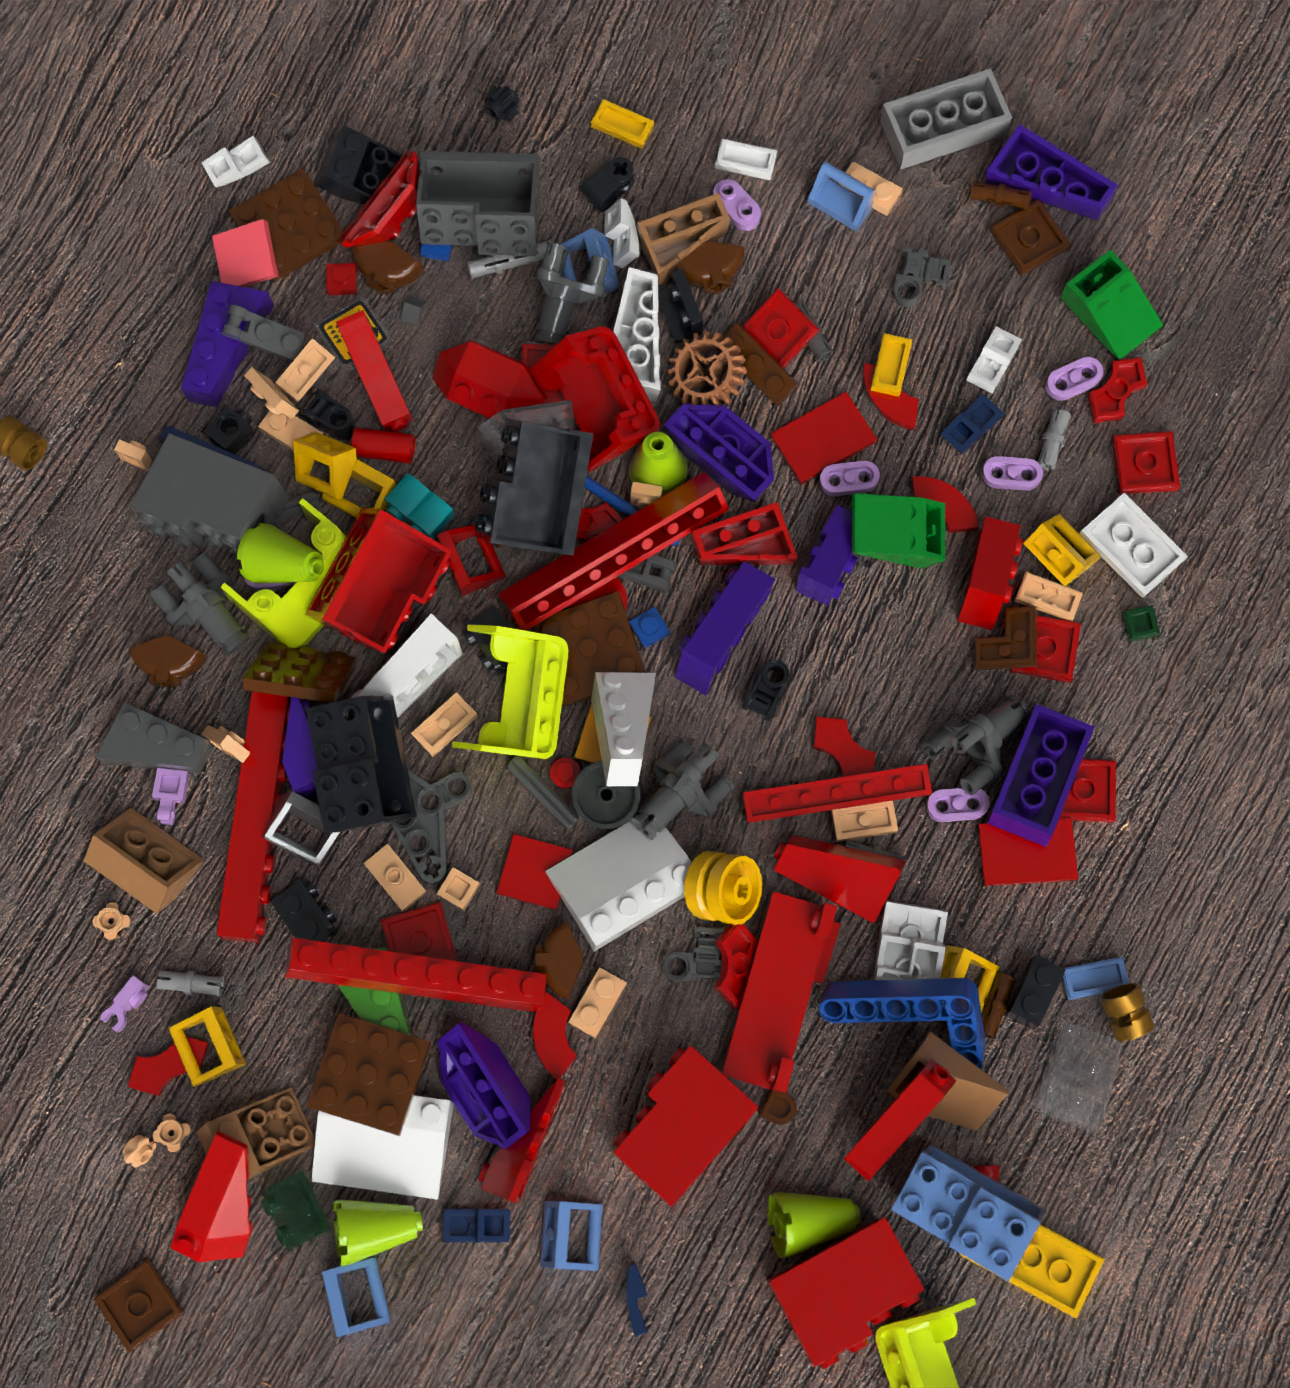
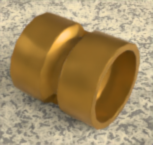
[0,416,48,471]
[1100,983,1155,1041]

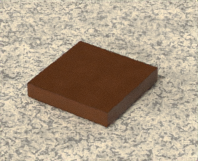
[989,199,1071,276]
[93,1259,185,1353]

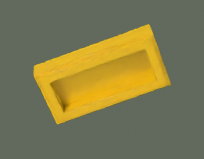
[591,99,654,149]
[871,333,912,397]

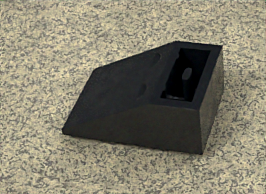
[315,125,421,205]

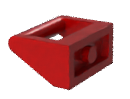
[437,525,506,596]

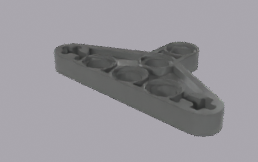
[391,770,472,885]

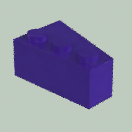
[796,505,858,606]

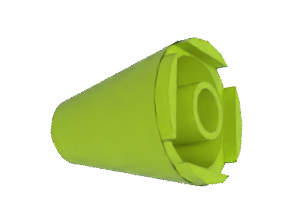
[628,432,688,497]
[237,523,324,584]
[767,1191,861,1258]
[333,1200,423,1266]

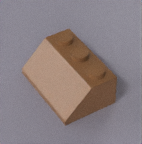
[83,808,204,914]

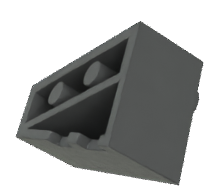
[96,702,214,775]

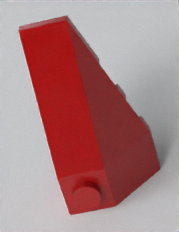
[478,1078,566,1204]
[170,1131,253,1262]

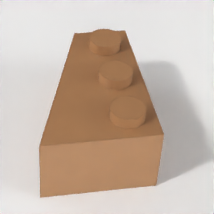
[637,193,730,287]

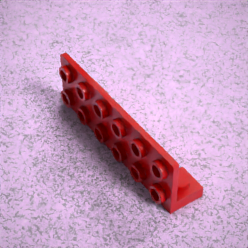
[722,892,837,1093]

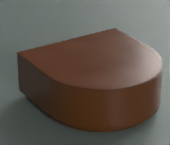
[759,1090,797,1125]

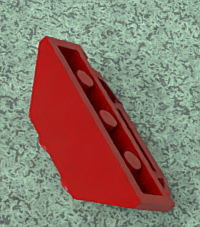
[336,150,420,248]
[432,340,547,424]

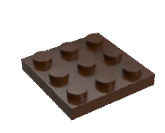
[229,168,344,282]
[534,591,646,708]
[242,642,356,703]
[307,1013,431,1136]

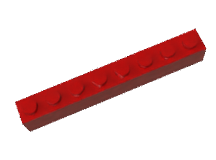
[498,472,729,631]
[216,692,291,943]
[284,938,547,1012]

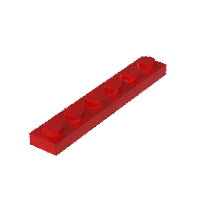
[743,764,932,823]

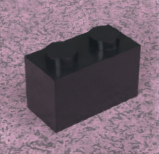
[1005,955,1066,1030]

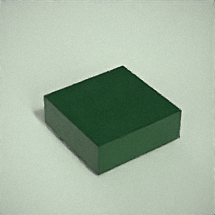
[1121,605,1160,642]

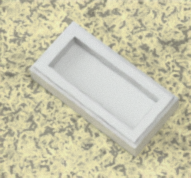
[715,139,777,180]

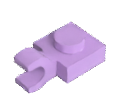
[152,768,190,825]
[100,975,150,1032]

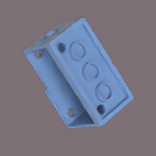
[891,1144,1047,1282]

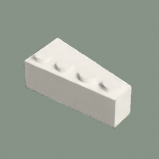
[613,267,660,402]
[351,614,463,720]
[591,672,656,786]

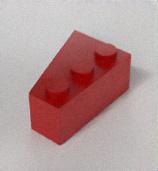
[690,502,798,565]
[957,516,1023,630]

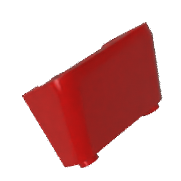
[530,327,660,473]

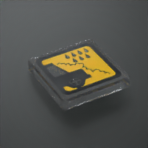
[313,295,394,374]

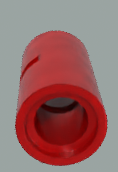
[351,427,416,464]

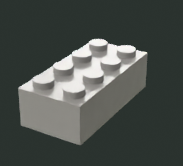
[880,68,1012,170]

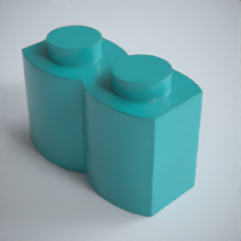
[384,473,455,540]

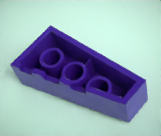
[985,124,1118,221]
[181,281,274,407]
[675,561,775,696]

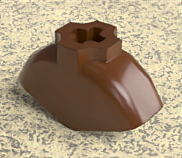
[353,241,424,295]
[675,242,745,295]
[129,636,207,688]
[535,921,584,1001]

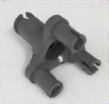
[535,242,610,345]
[149,552,250,656]
[922,695,1030,795]
[631,740,734,840]

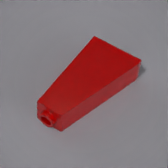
[336,310,413,432]
[773,835,906,923]
[844,1059,957,1181]

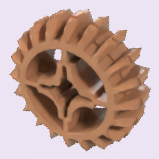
[667,331,747,406]

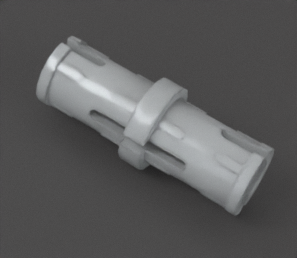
[1037,409,1071,471]
[157,969,224,996]

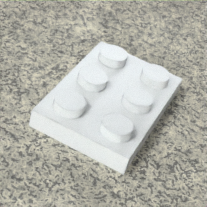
[1079,493,1188,598]

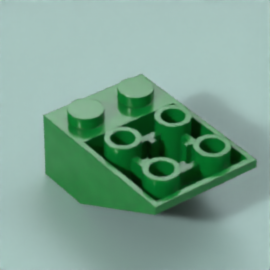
[1060,249,1163,360]
[852,493,945,569]

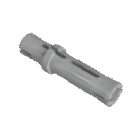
[467,239,552,279]

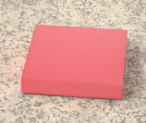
[212,219,279,287]

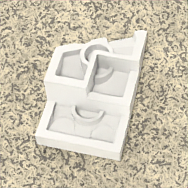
[874,900,948,980]

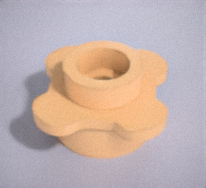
[92,902,131,940]
[152,1114,191,1152]
[123,1135,157,1168]

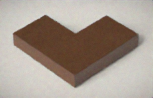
[975,606,1037,670]

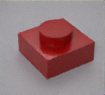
[326,263,357,295]

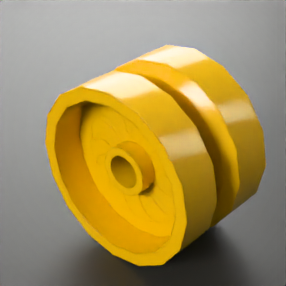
[684,851,762,925]

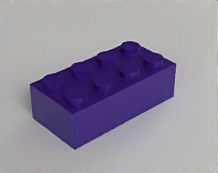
[988,704,1094,847]

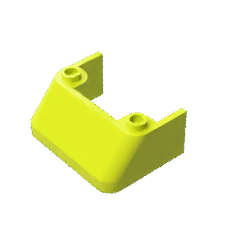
[221,498,346,649]
[452,624,569,759]
[875,1298,976,1388]

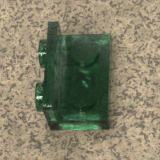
[262,1171,331,1252]

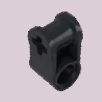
[580,157,634,212]
[298,388,356,441]
[742,660,789,722]

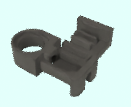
[894,247,951,307]
[663,927,723,983]

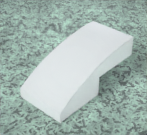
[202,136,270,188]
[604,198,639,268]
[966,326,1022,394]

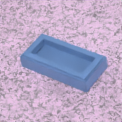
[1062,956,1129,1001]

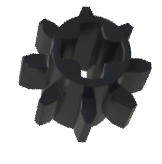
[485,86,520,122]

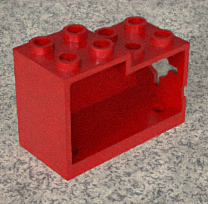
[305,508,452,653]
[613,1046,759,1208]
[766,1217,925,1369]

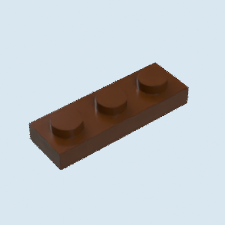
[723,323,799,406]

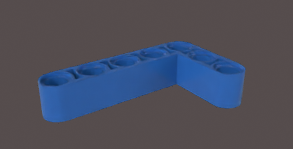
[819,978,986,1069]

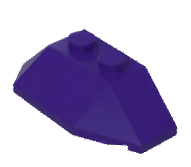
[664,404,774,502]
[438,1022,530,1149]

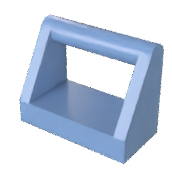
[808,161,875,231]
[559,228,621,294]
[540,1201,603,1271]
[322,1257,391,1337]

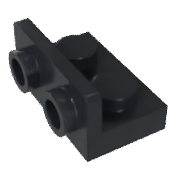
[658,269,703,343]
[462,606,510,676]
[270,877,337,942]

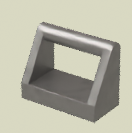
[262,791,339,867]

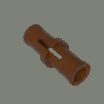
[970,181,1032,209]
[982,972,1016,1039]

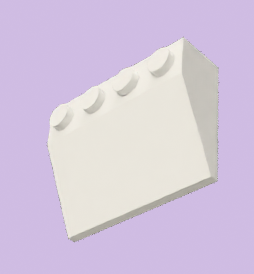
[545,821,692,951]
[312,1096,454,1200]

